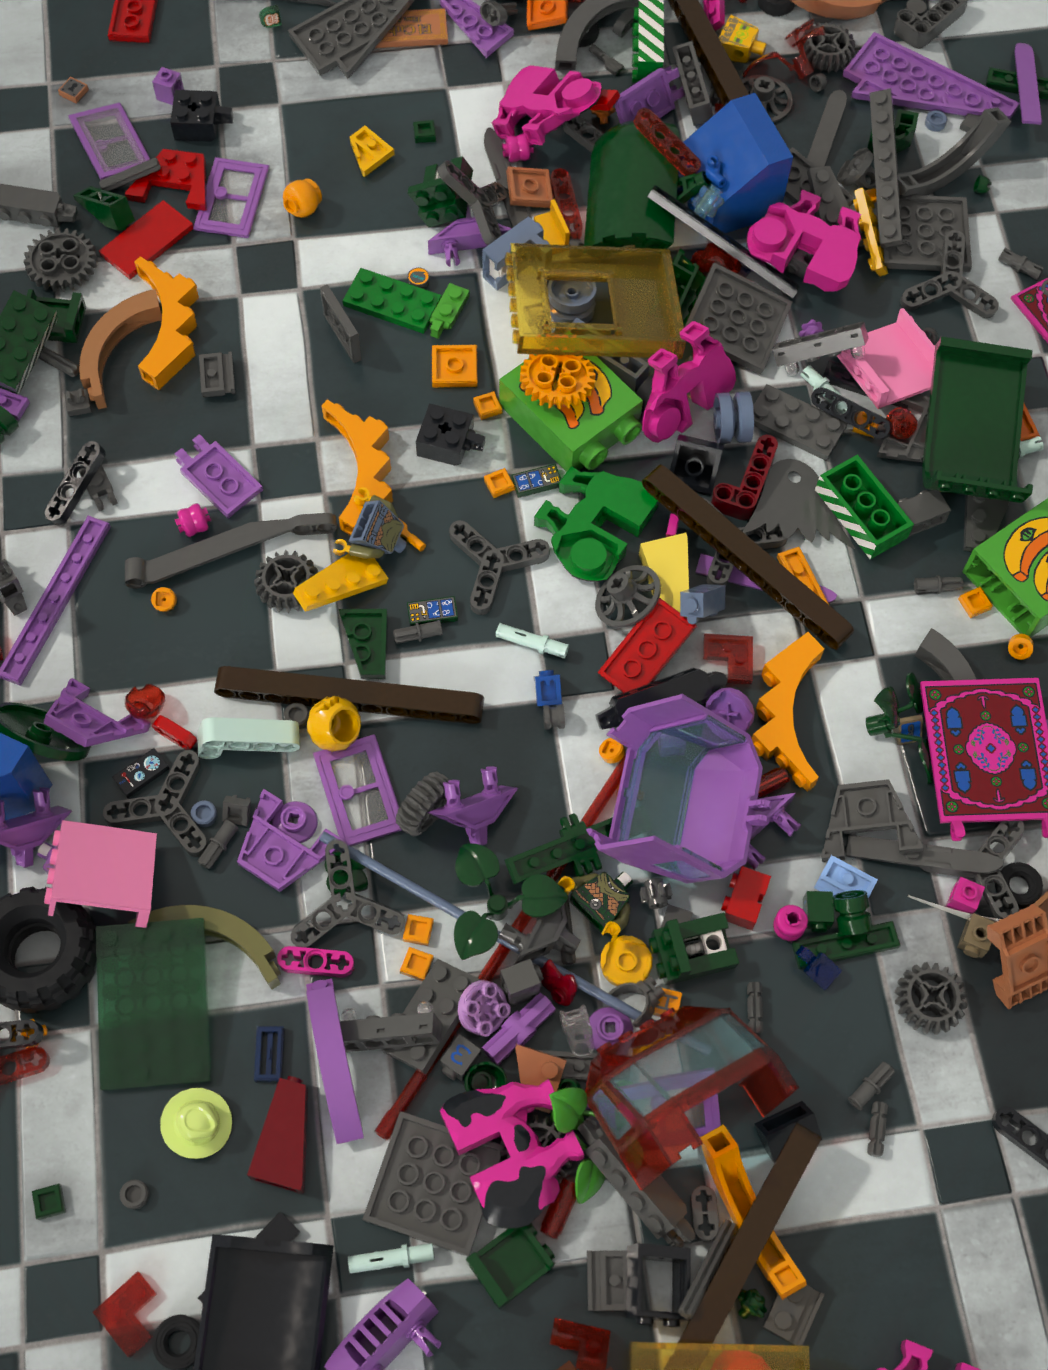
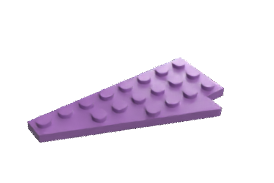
[843,32,1020,119]

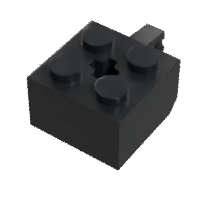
[170,90,234,142]
[416,403,485,466]

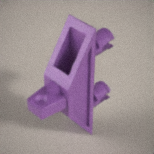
[428,207,512,267]
[427,766,518,845]
[0,787,72,868]
[747,793,801,870]

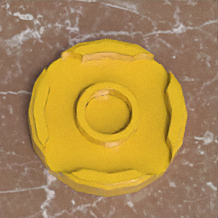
[600,935,653,986]

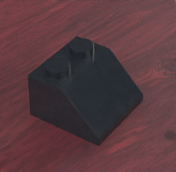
[670,434,724,495]

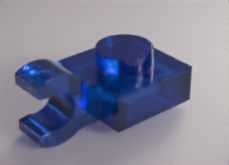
[795,945,842,990]

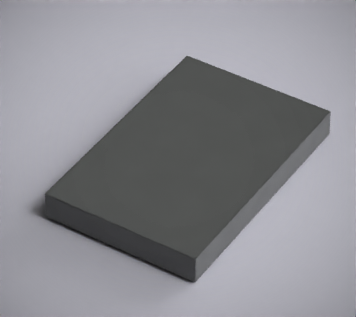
[320,284,361,363]

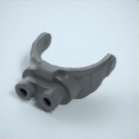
[609,976,666,1028]

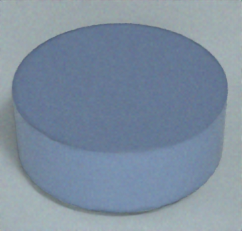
[925,110,947,132]
[191,801,217,827]

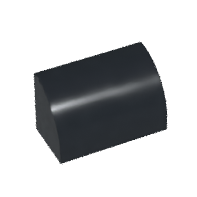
[755,1101,822,1163]

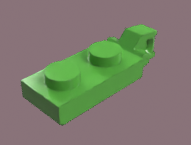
[430,283,470,339]

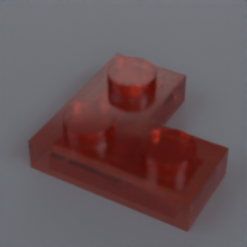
[703,634,753,684]
[93,1271,157,1358]
[550,1318,611,1370]

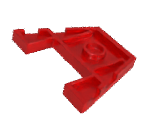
[124,149,207,211]

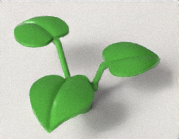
[549,1082,638,1204]

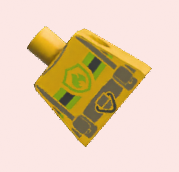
[719,15,767,63]

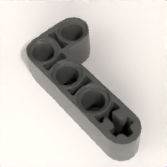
[893,0,968,49]

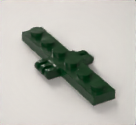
[504,806,651,884]

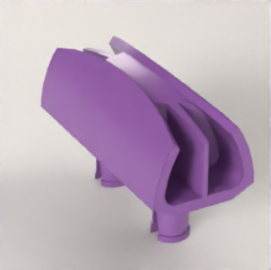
[324,1279,441,1370]

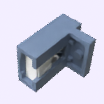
[482,216,552,291]

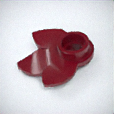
[539,959,577,1006]

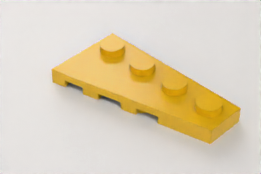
[853,187,888,277]
[293,553,389,612]

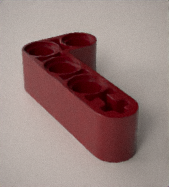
[711,434,778,520]

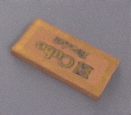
[375,8,448,48]

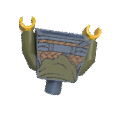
[333,487,407,559]

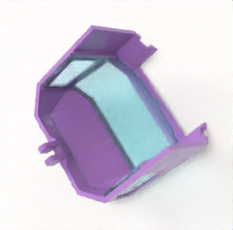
[586,694,772,884]

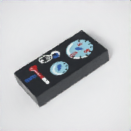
[112,748,170,798]

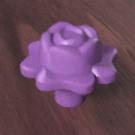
[799,319,824,337]

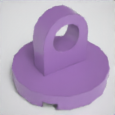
[706,688,755,735]

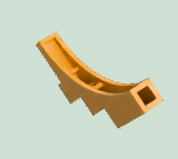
[134,256,199,391]
[322,400,393,536]
[752,632,824,792]

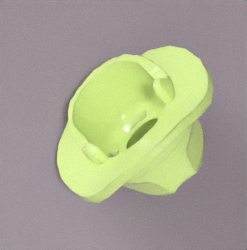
[160,1088,232,1159]

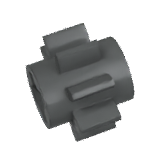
[640,878,673,909]

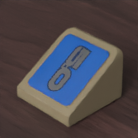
[893,714,923,745]

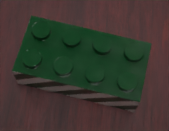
[0,290,58,395]

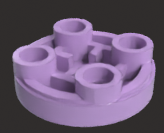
[458,980,511,1037]

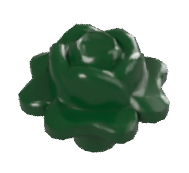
[737,1289,767,1319]

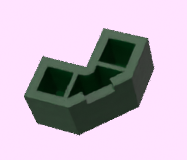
[867,109,919,154]

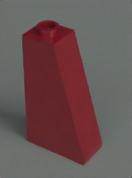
[247,1076,308,1195]

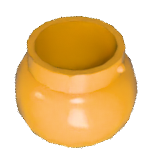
[283,178,322,218]

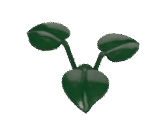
[866,672,934,784]
[454,843,568,960]

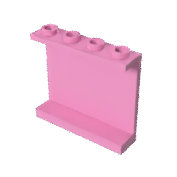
[836,308,935,409]
[44,820,157,928]

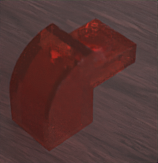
[690,243,742,274]

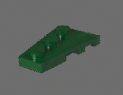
[339,609,387,679]

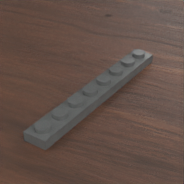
[869,88,903,248]

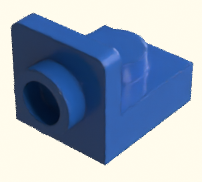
[533,670,562,706]

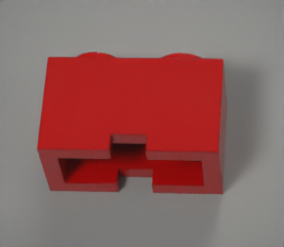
[721,866,771,930]

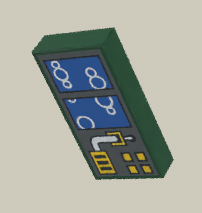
[511,463,561,498]
[407,596,458,626]

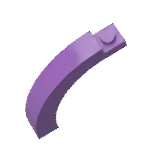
[306,978,364,1144]

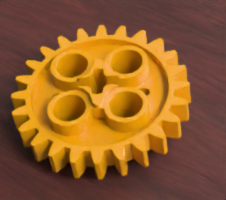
[519,347,596,409]

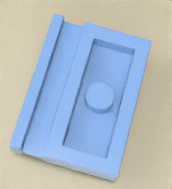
[814,855,878,898]

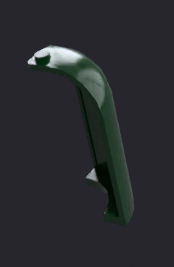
[583,119,680,259]

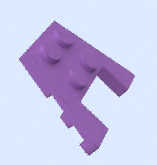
[44,678,151,747]
[237,789,343,892]

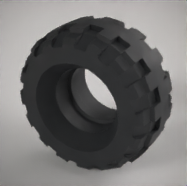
[0,886,100,1013]

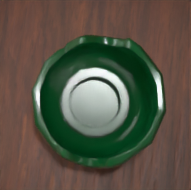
[464,1062,507,1092]

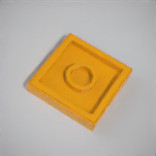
[432,345,477,387]

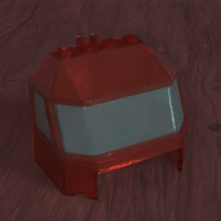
[585,1006,800,1191]

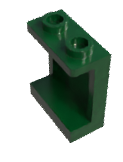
[27,289,86,343]
[466,1223,555,1310]

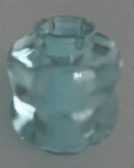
[692,184,724,219]

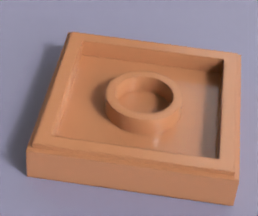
[506,166,553,208]

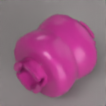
[502,134,534,163]
[175,503,211,537]
[773,905,808,941]

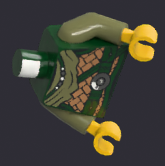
[557,872,633,942]

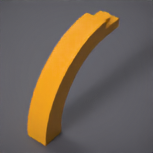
[700,1124,807,1300]

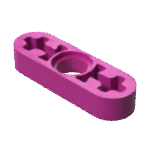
[277,946,354,978]

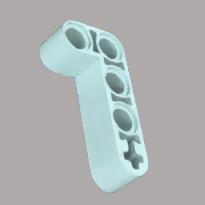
[197,717,300,759]

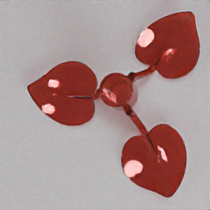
[743,18,825,79]

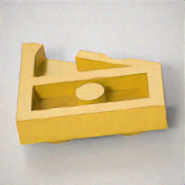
[350,126,395,177]

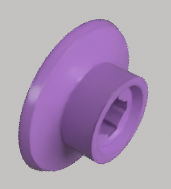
[272,801,318,843]
[586,1007,633,1054]

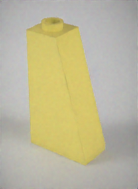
[639,533,689,618]

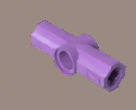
[482,993,556,1065]

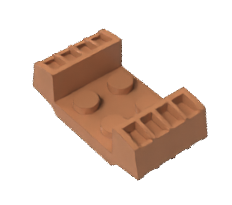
[987,904,1048,1009]

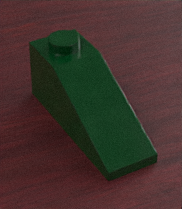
[73,186,135,231]

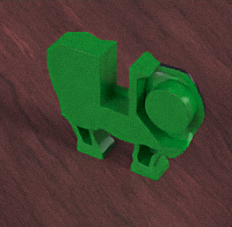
[534,466,659,582]

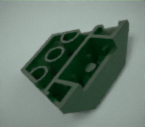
[647,248,706,326]

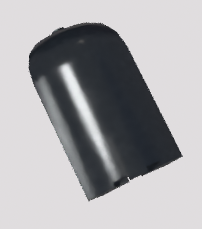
[194,1234,334,1370]

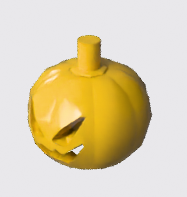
[307,696,361,752]

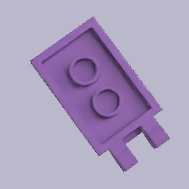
[614,66,685,124]
[175,434,263,518]

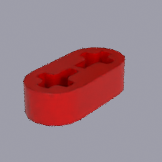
[152,715,198,750]

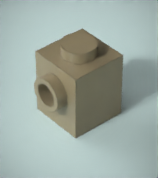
[957,913,995,958]

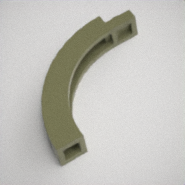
[128,905,281,990]

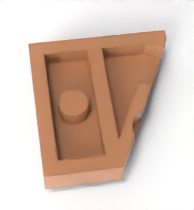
[515,1043,566,1113]

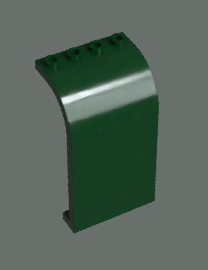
[922,336,1033,503]

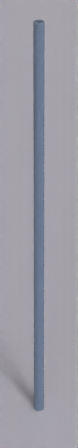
[319,831,714,1063]

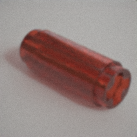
[758,767,790,799]
[540,1178,576,1240]

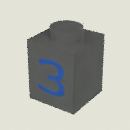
[440,1034,481,1082]

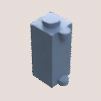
[680,584,725,624]

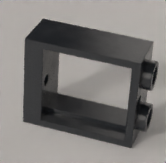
[626,1243,691,1327]

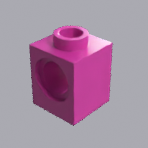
[945,877,985,914]

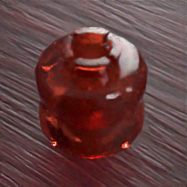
[886,407,918,439]

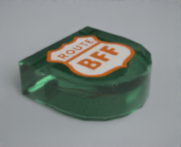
[259,5,281,28]

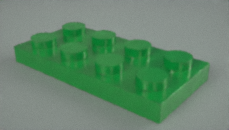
[343,268,442,334]

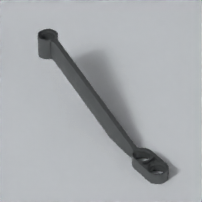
[125,513,337,589]

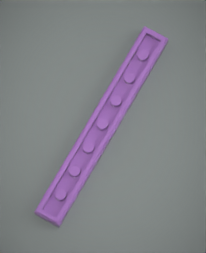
[0,516,111,686]

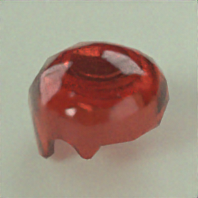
[124,684,165,720]

